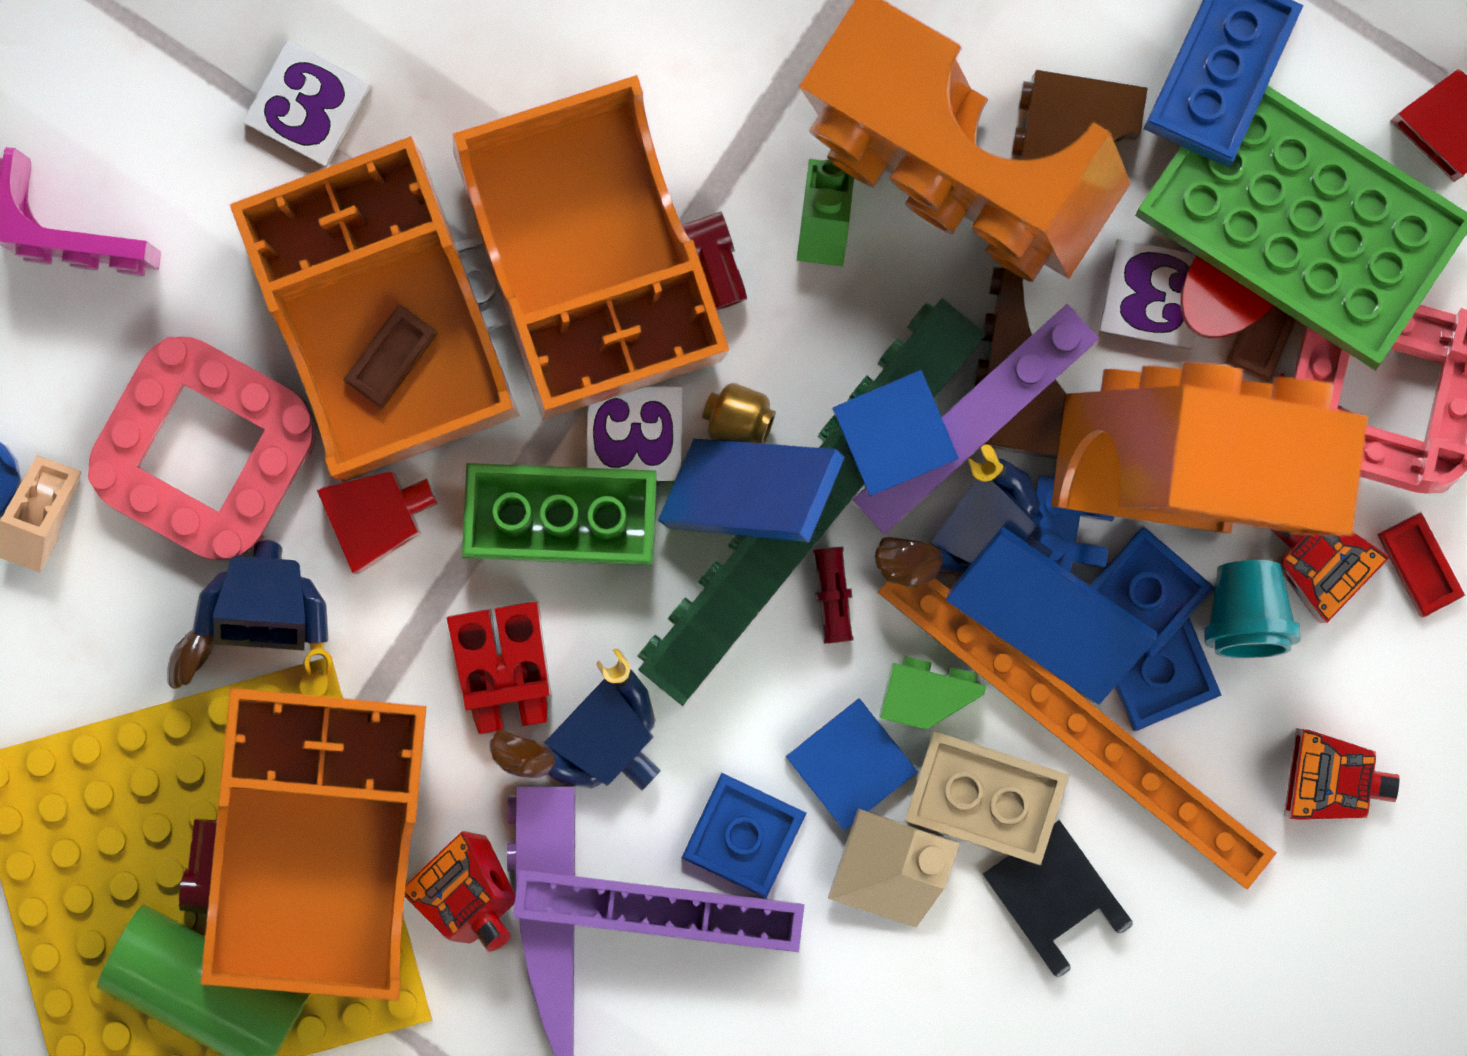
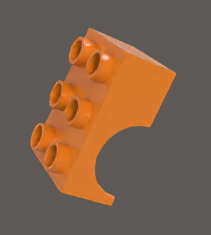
[799,0,1131,282]
[453,75,729,421]
[229,136,520,482]
[1051,362,1368,536]
[201,688,427,1001]

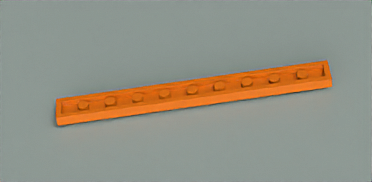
[877,578,1277,890]

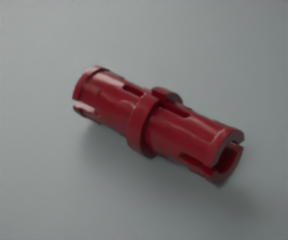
[813,546,854,644]

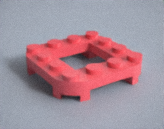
[1293,305,1467,494]
[88,337,316,560]

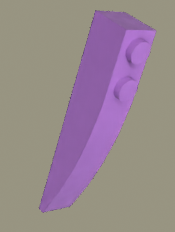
[852,303,1100,534]
[507,786,576,1056]
[513,870,805,952]

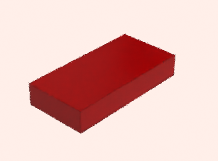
[1377,512,1466,618]

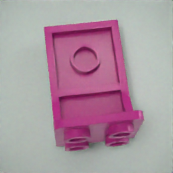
[0,147,161,276]

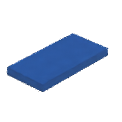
[1143,0,1304,168]
[658,438,845,542]
[946,526,1157,705]

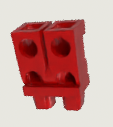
[446,600,552,734]

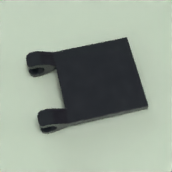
[983,820,1133,977]

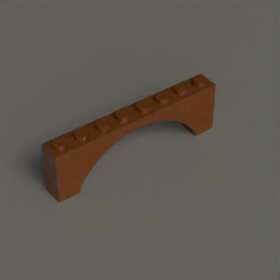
[974,70,1148,459]

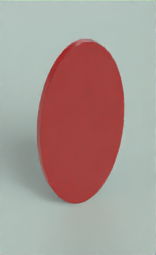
[1180,255,1274,338]

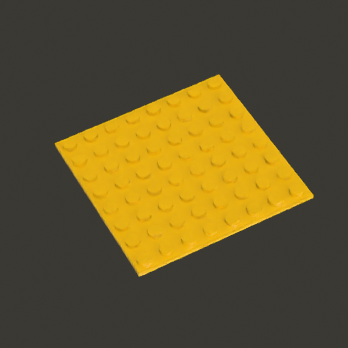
[0,656,433,1056]

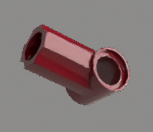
[682,211,747,311]
[179,819,217,914]

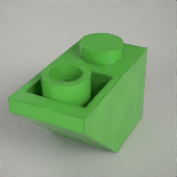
[796,159,854,266]
[879,656,986,730]

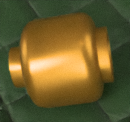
[702,383,776,444]

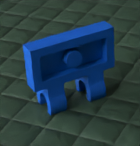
[1031,475,1114,573]

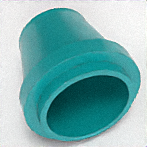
[1204,560,1301,658]

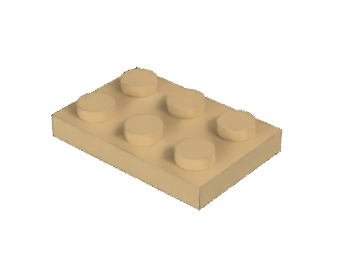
[905,731,1069,865]

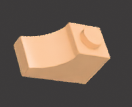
[0,455,81,573]

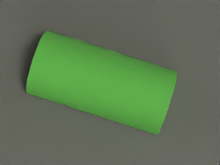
[462,463,657,566]
[97,904,311,1056]

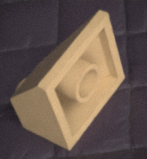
[828,808,959,927]

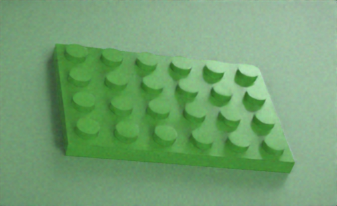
[1135,86,1467,371]

